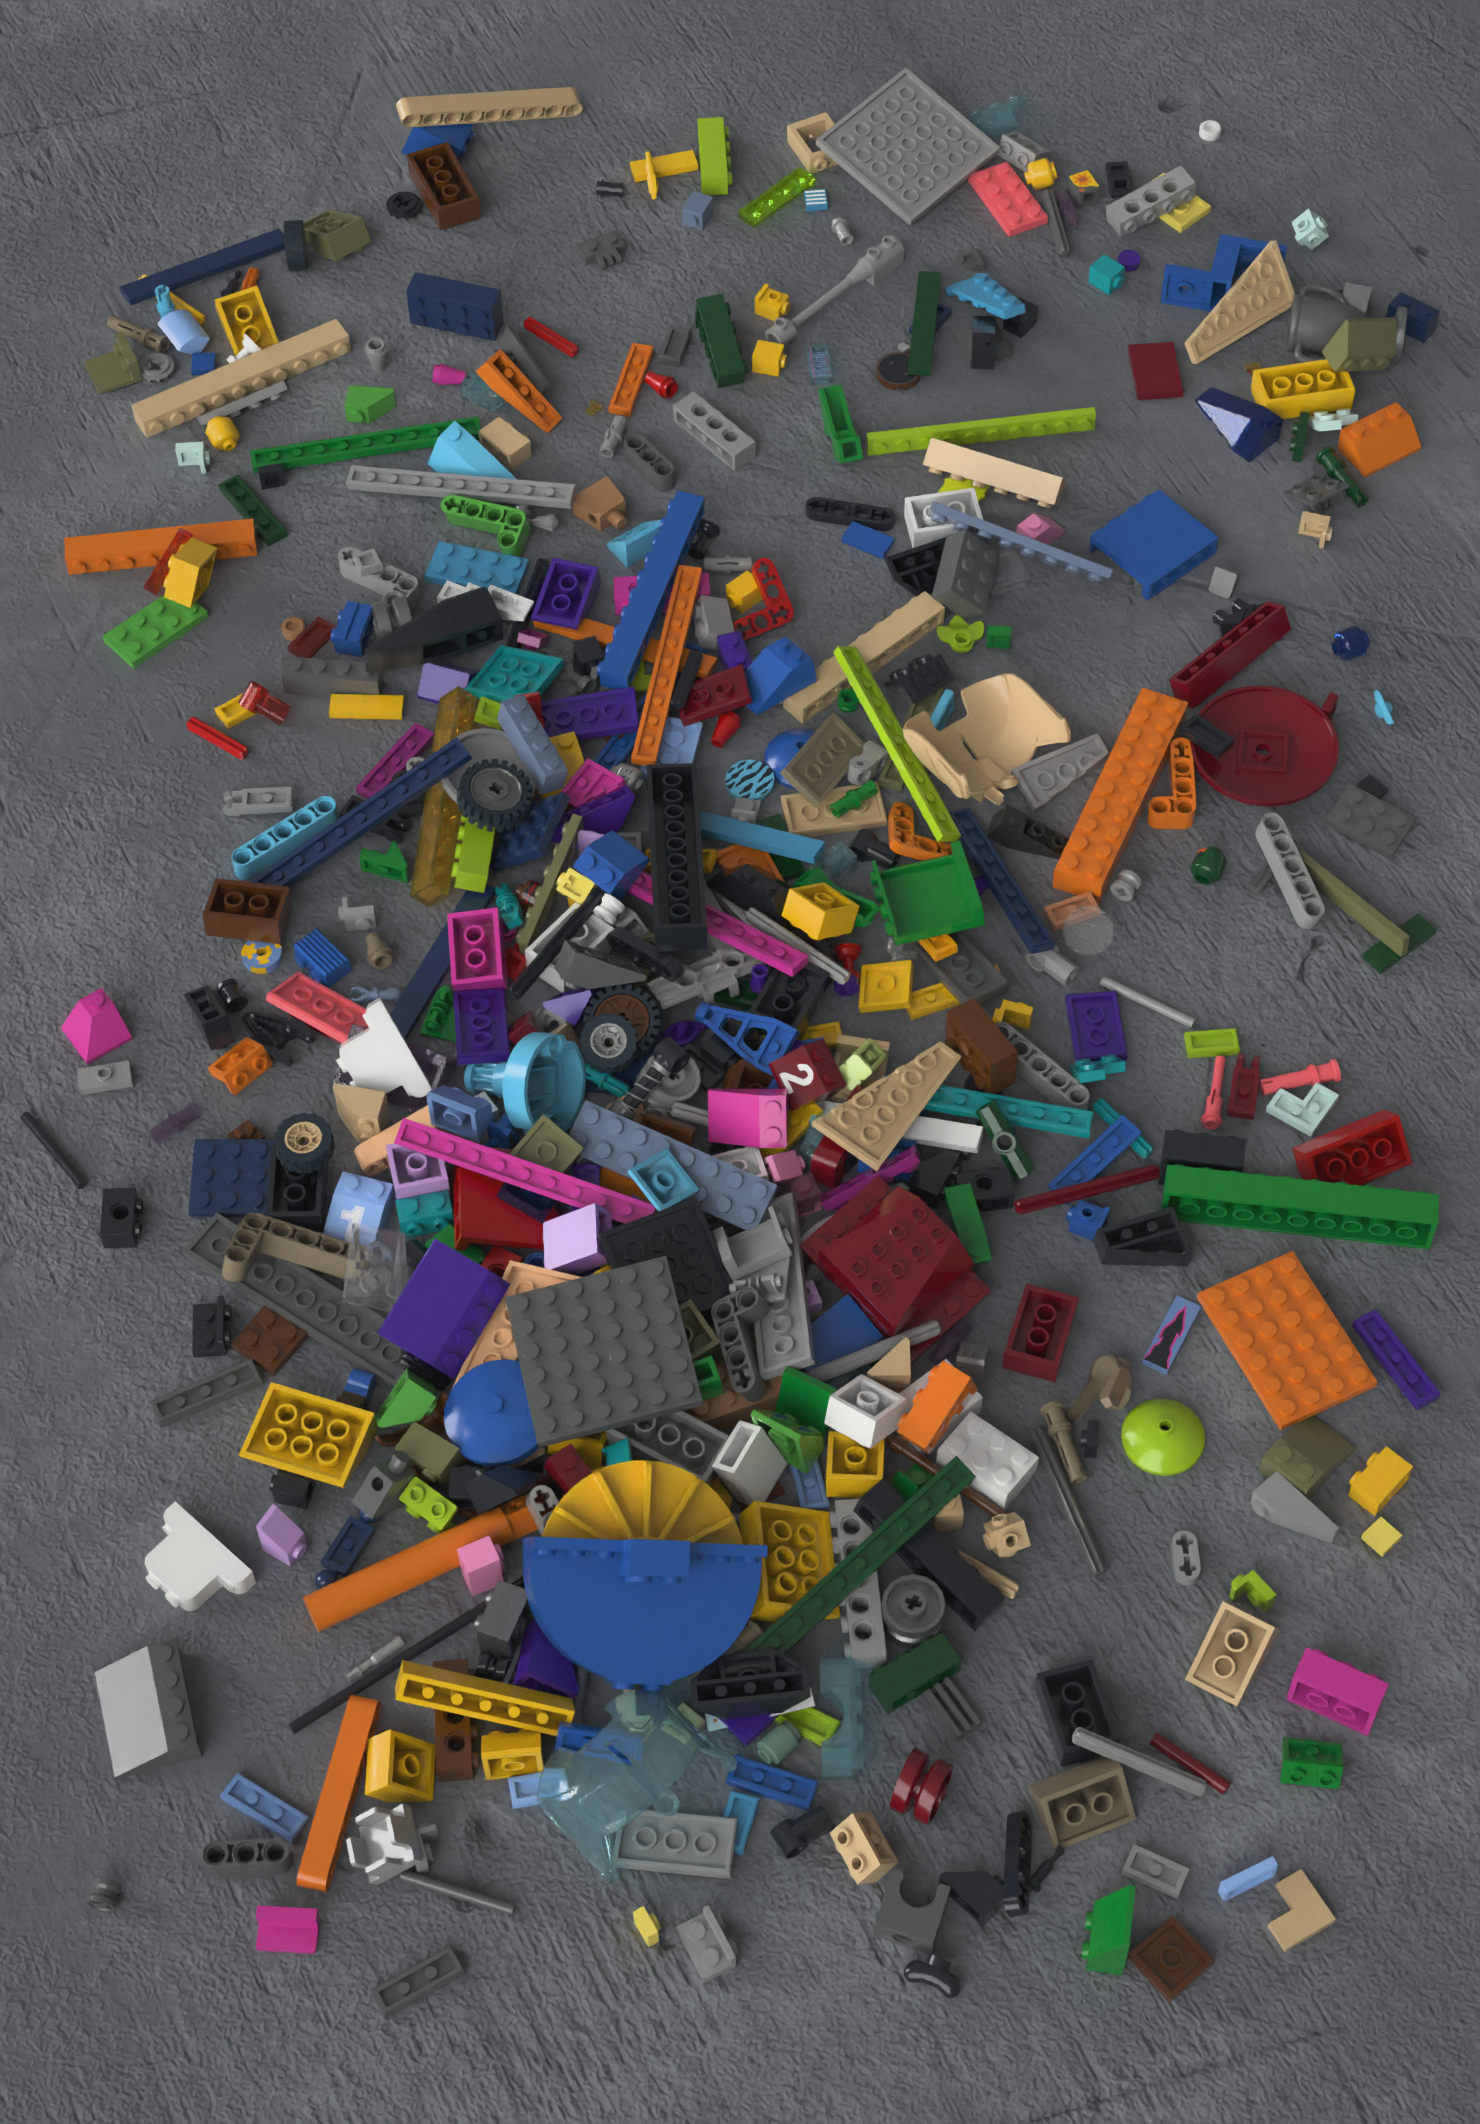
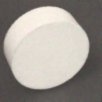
[1199,120,1221,141]

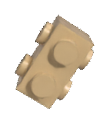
[830,1811,899,1885]

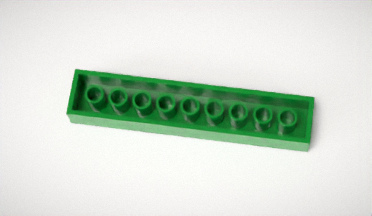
[1161,1164,1439,1250]

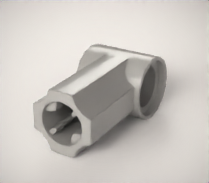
[1025,945,1079,986]

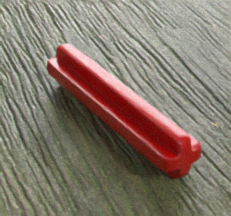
[523,317,579,358]
[186,717,249,760]

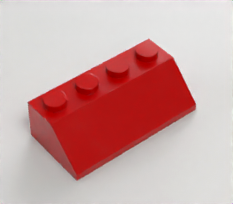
[1292,1110,1412,1186]

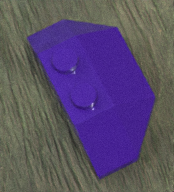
[551,785,635,849]

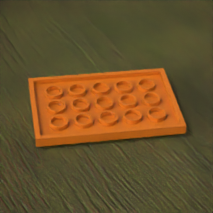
[1197,1251,1378,1431]

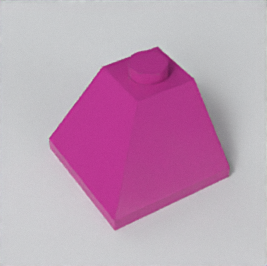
[61,988,132,1065]

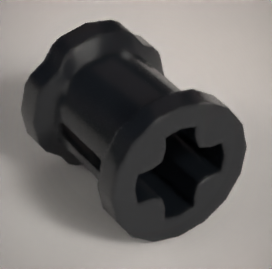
[216,978,248,1013]

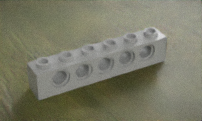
[829,1498,887,1670]

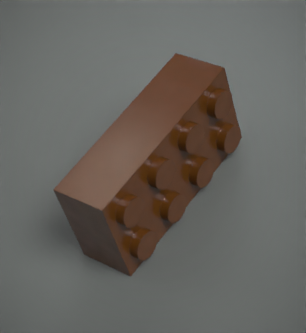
[407,142,481,230]

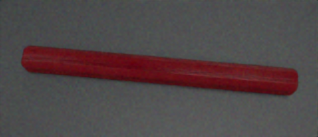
[1014,1165,1159,1215]

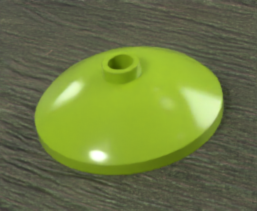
[1121,1398,1205,1476]

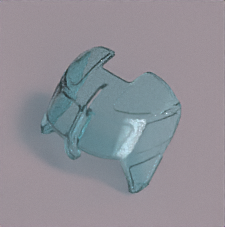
[537,1689,738,1883]

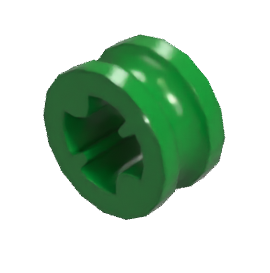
[837,688,859,713]

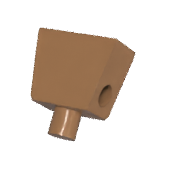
[572,476,628,531]

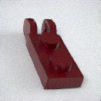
[1227,1053,1260,1120]

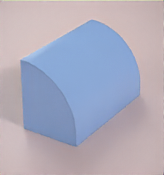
[158,310,210,355]

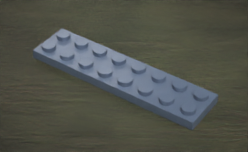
[928,501,1113,584]
[569,1100,778,1234]

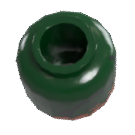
[1190,846,1227,885]

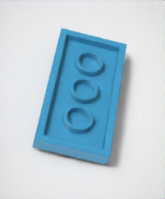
[425,541,529,595]

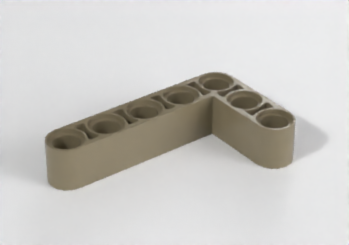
[222,1213,370,1282]

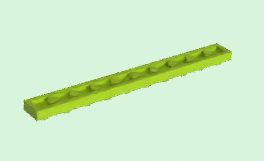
[866,407,1096,456]
[833,646,961,842]

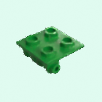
[419,985,456,1043]

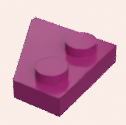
[560,758,626,809]

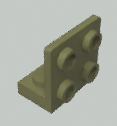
[84,331,142,394]

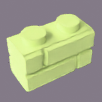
[839,1038,887,1090]

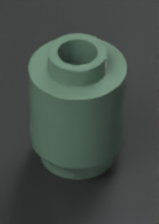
[757,1721,801,1765]

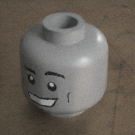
[610,763,645,796]

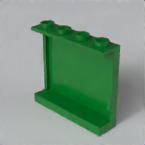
[869,841,985,946]

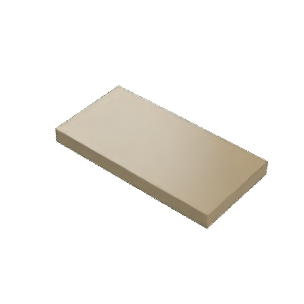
[780,782,887,837]

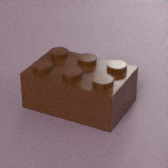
[203,878,292,944]
[945,998,1018,1094]

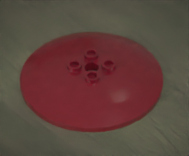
[1190,685,1339,807]

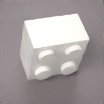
[824,1374,907,1449]

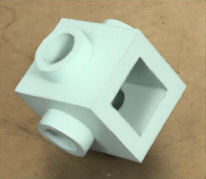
[1292,208,1329,250]

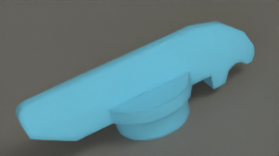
[1374,690,1395,725]

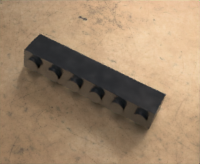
[853,1479,1005,1632]

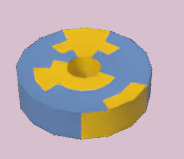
[241,940,283,974]

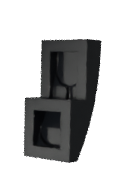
[1105,161,1133,198]

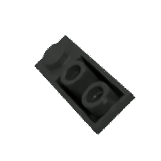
[987,804,1069,859]

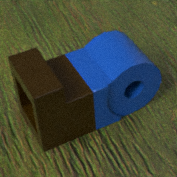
[336,1368,377,1410]

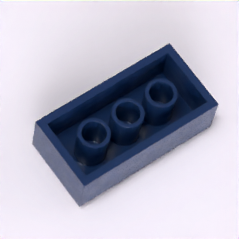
[406,272,504,341]

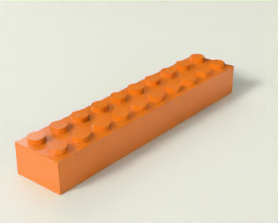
[1052,687,1188,903]

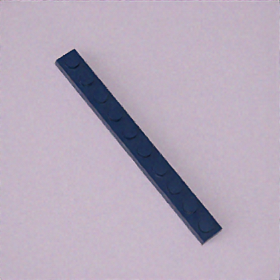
[251,737,472,887]

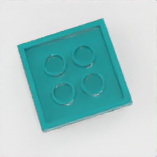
[465,645,564,703]

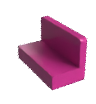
[256,1905,320,1954]

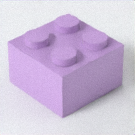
[385,1143,451,1200]

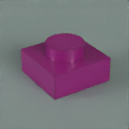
[517,629,550,650]

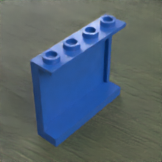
[1089,489,1219,600]

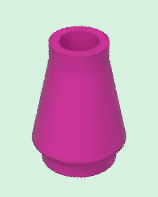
[432,363,466,386]

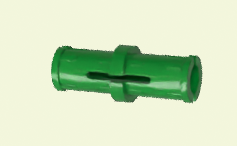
[830,780,878,818]

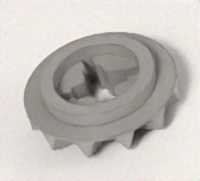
[138,353,175,383]

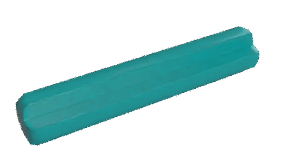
[1093,1098,1154,1159]

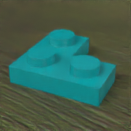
[1068,1054,1126,1083]

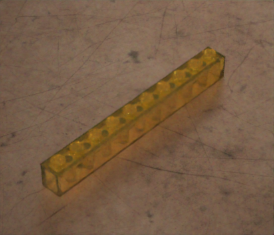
[410,686,477,907]

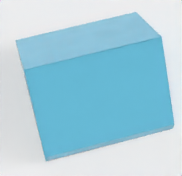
[606,520,661,568]
[627,1148,700,1212]

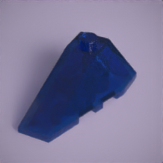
[1195,387,1283,463]

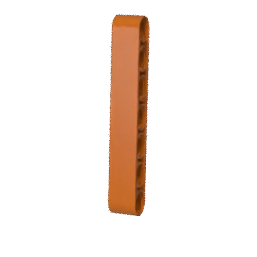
[297,1695,381,1892]

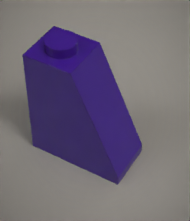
[513,1619,579,1699]

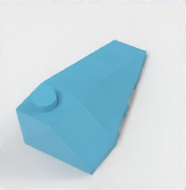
[428,421,516,504]

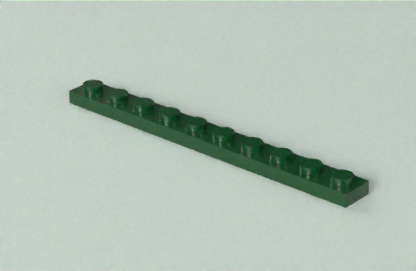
[744,1456,976,1655]

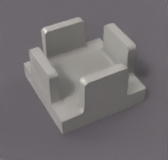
[346,1804,422,1885]

